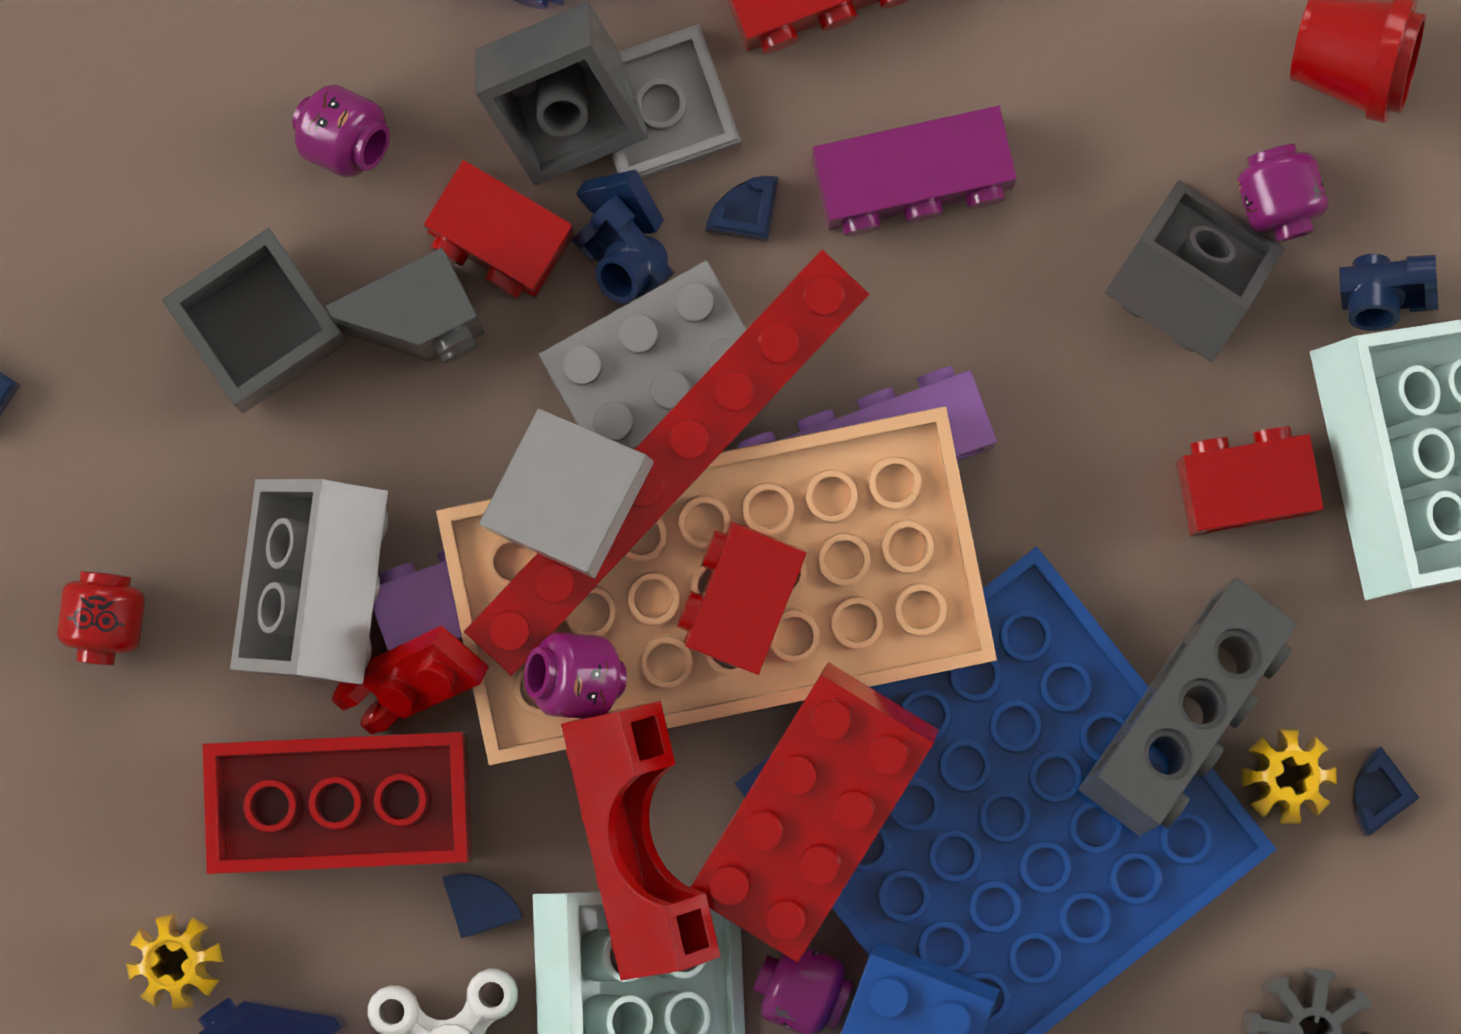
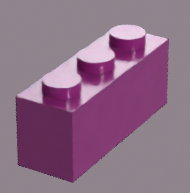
[812,105,1017,236]

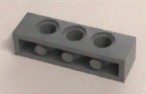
[1078,577,1297,836]

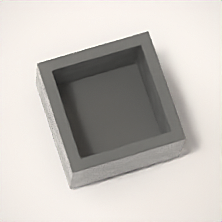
[162,228,348,414]

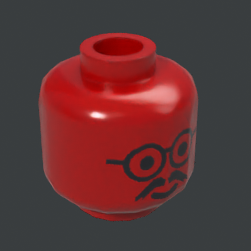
[57,571,145,665]

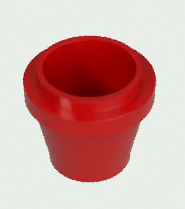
[1290,0,1426,123]

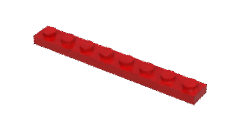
[464,249,869,677]

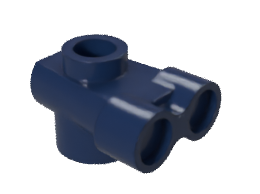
[572,195,675,304]
[1339,254,1439,331]

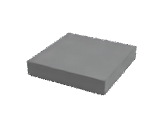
[611,24,741,180]
[479,408,654,579]

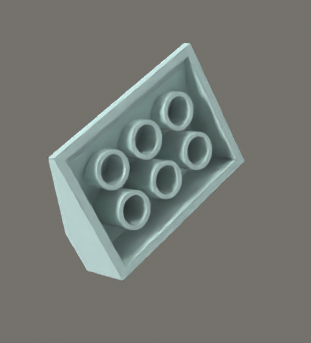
[1310,320,1461,601]
[533,891,745,1034]

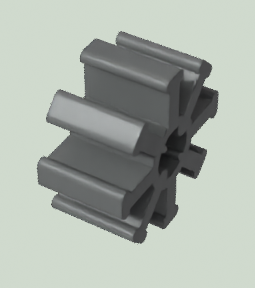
[1241,967,1374,1034]

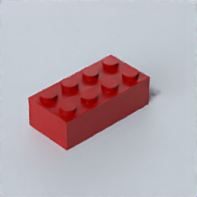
[691,662,939,963]
[202,732,473,874]

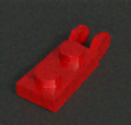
[331,625,489,735]

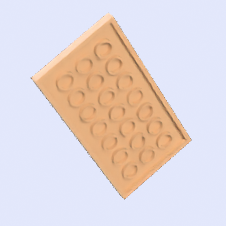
[436,406,997,765]

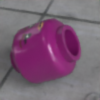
[292,84,390,178]
[1237,144,1328,242]
[524,633,627,719]
[753,947,853,1034]

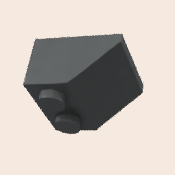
[475,1,648,185]
[1105,180,1284,362]
[326,248,485,363]

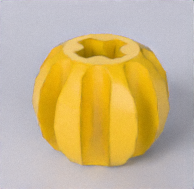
[1241,729,1337,824]
[126,913,223,1011]

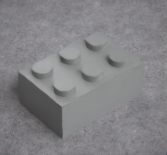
[539,260,746,449]
[230,479,388,684]

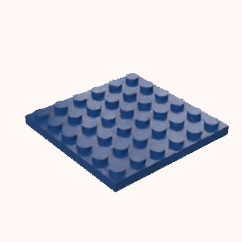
[734,546,1277,1034]

